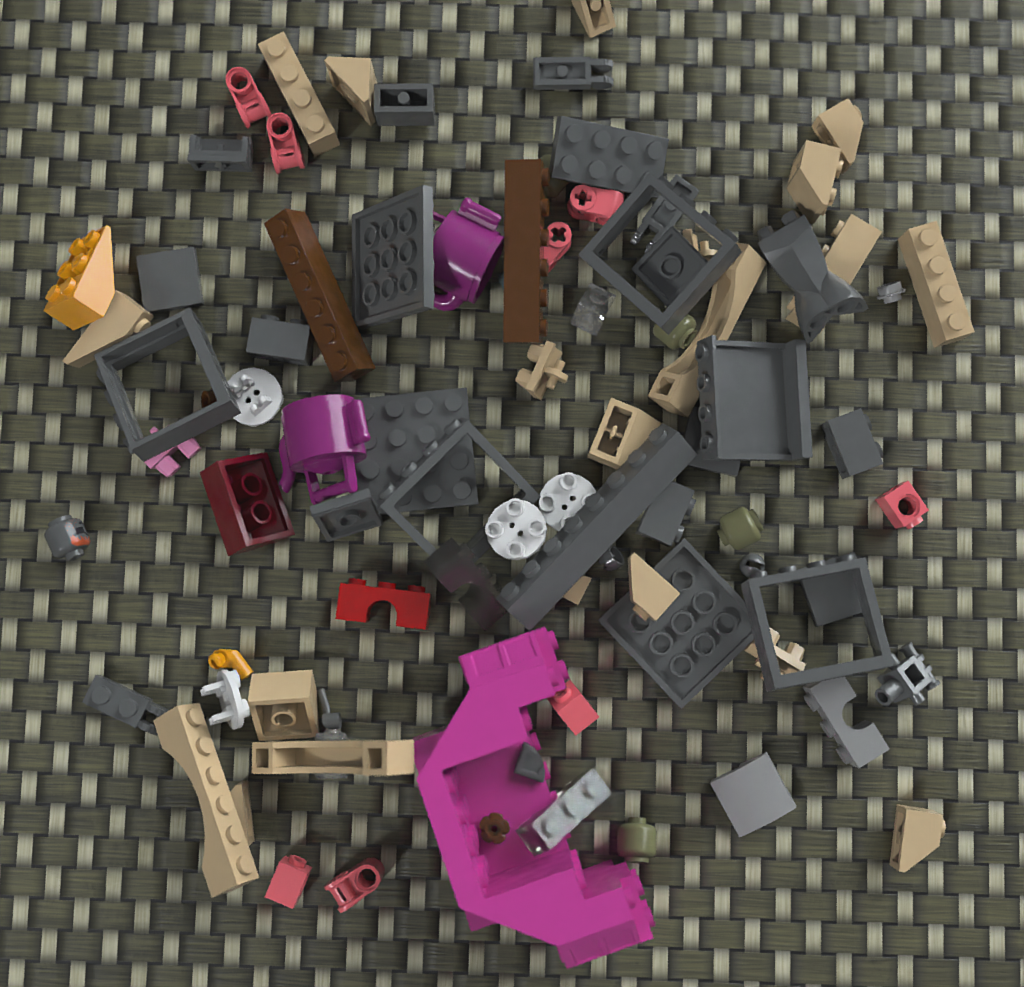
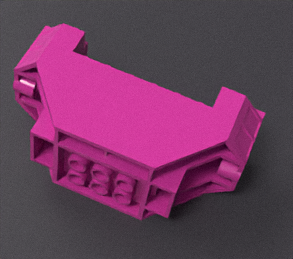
[412,626,656,969]

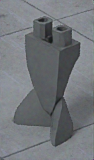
[757,210,869,344]

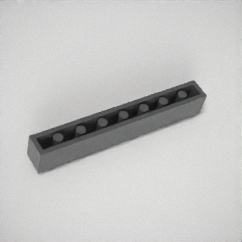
[496,423,697,631]

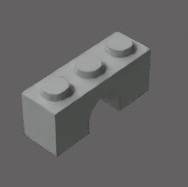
[803,677,890,768]

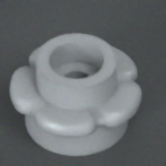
[877,280,906,304]

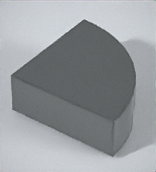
[514,742,545,783]

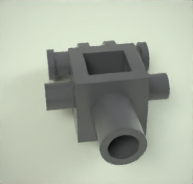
[875,642,940,706]

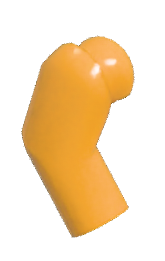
[208,649,254,681]

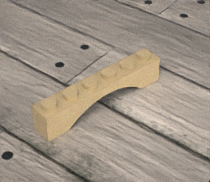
[648,243,766,417]
[153,703,259,898]
[252,740,414,776]

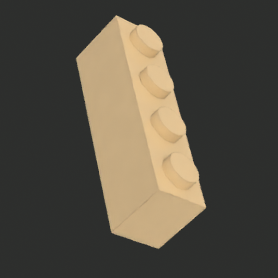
[258,31,340,157]
[786,214,882,331]
[898,221,975,348]

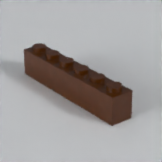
[503,159,550,344]
[264,208,376,382]

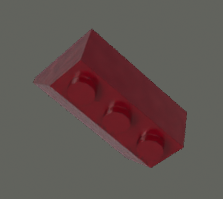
[200,452,295,556]

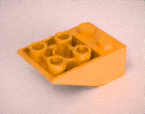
[43,225,115,330]

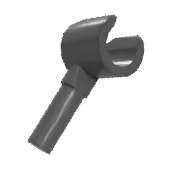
[317,688,342,730]

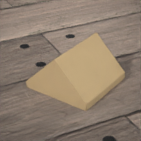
[324,56,377,126]

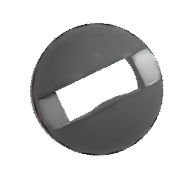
[598,545,625,571]
[740,553,765,577]

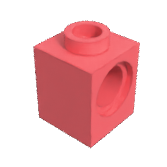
[875,481,929,529]
[547,680,599,736]
[265,855,313,909]

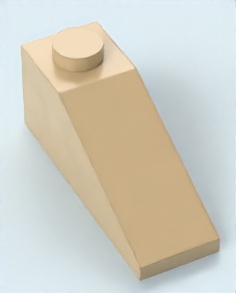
[63,290,154,368]

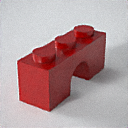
[335,578,432,630]

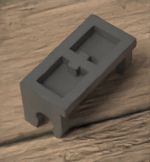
[187,135,254,172]

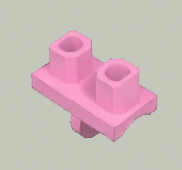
[144,425,201,477]

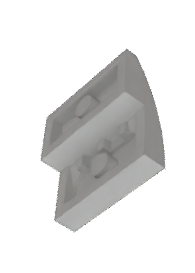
[710,752,796,837]

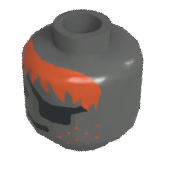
[44,515,91,561]

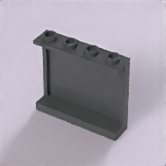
[695,335,813,461]

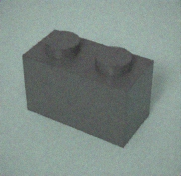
[374,83,435,126]
[246,315,314,366]
[820,408,883,479]
[635,481,696,547]

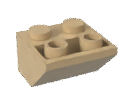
[786,140,843,224]
[587,398,662,470]

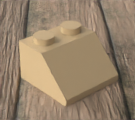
[247,670,319,741]

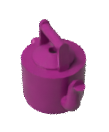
[433,197,504,311]
[278,394,371,505]

